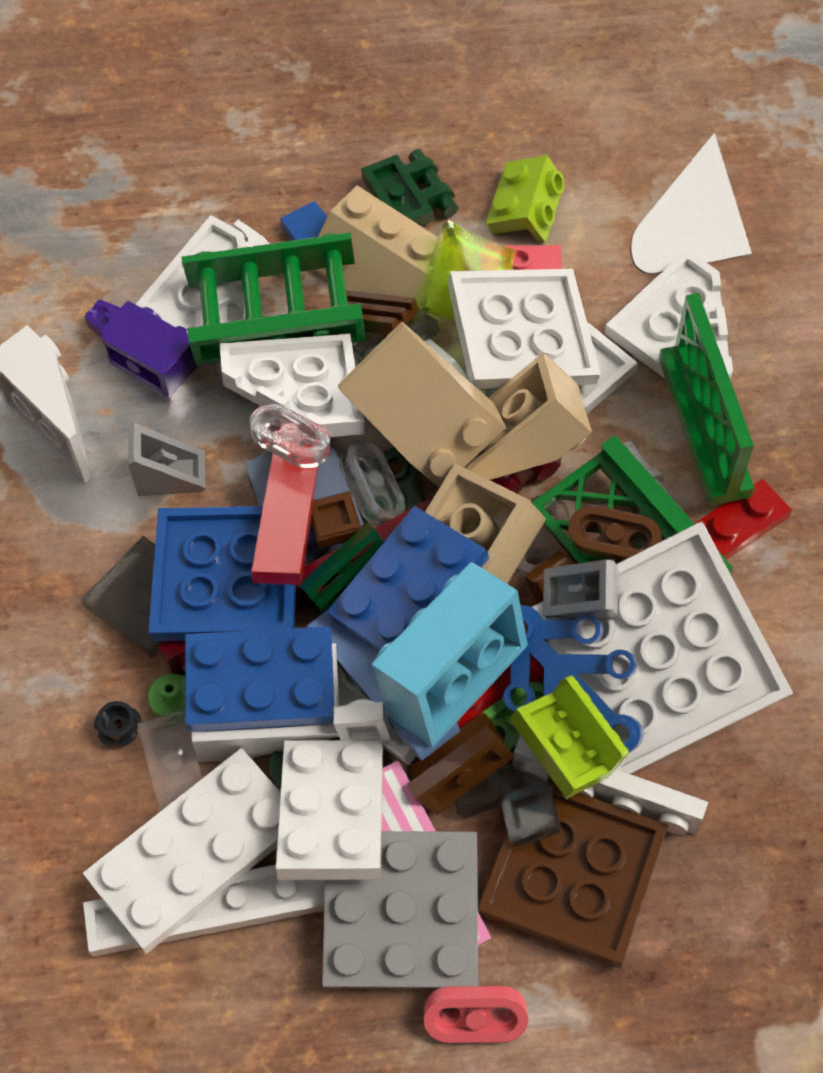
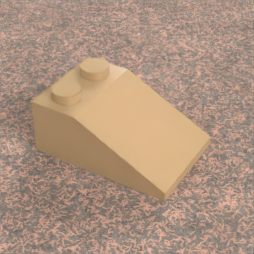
[338,322,506,488]
[464,352,592,480]

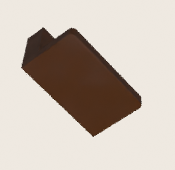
[407,713,514,815]

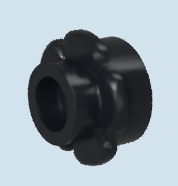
[94,701,142,747]

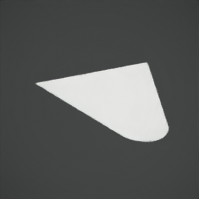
[631,133,752,274]

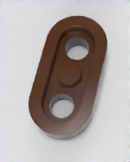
[568,505,661,562]

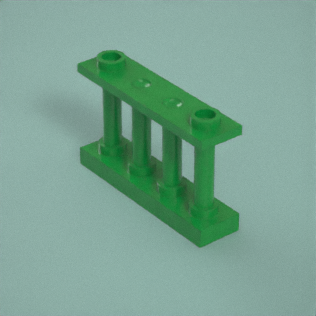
[181,232,366,366]

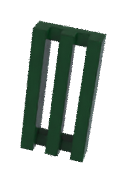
[299,523,385,614]

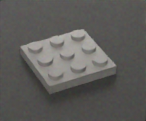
[323,831,478,989]

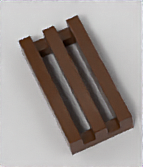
[347,291,419,335]

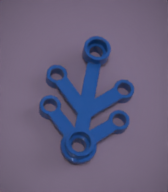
[503,605,643,753]

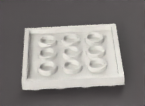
[531,521,793,774]

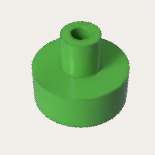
[148,674,186,725]

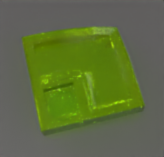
[419,220,515,321]

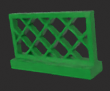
[658,293,755,506]
[532,435,733,576]

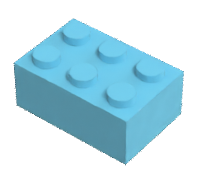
[371,562,528,748]

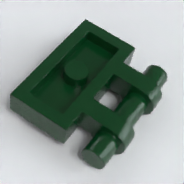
[361,149,458,226]

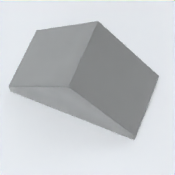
[128,423,206,496]
[543,560,619,618]

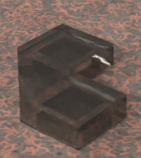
[455,763,562,848]

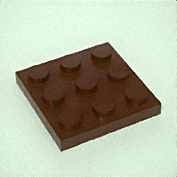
[478,775,668,969]

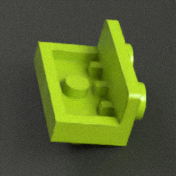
[486,155,565,243]
[509,675,629,799]

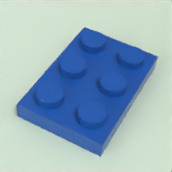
[326,506,490,652]
[186,626,335,732]

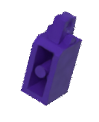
[84,299,197,398]

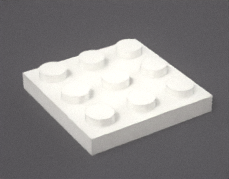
[447,269,601,389]

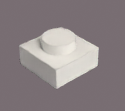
[334,700,391,742]

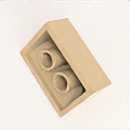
[311,186,454,326]
[425,463,546,584]

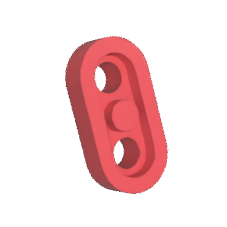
[424,986,528,1043]

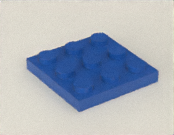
[148,506,296,641]

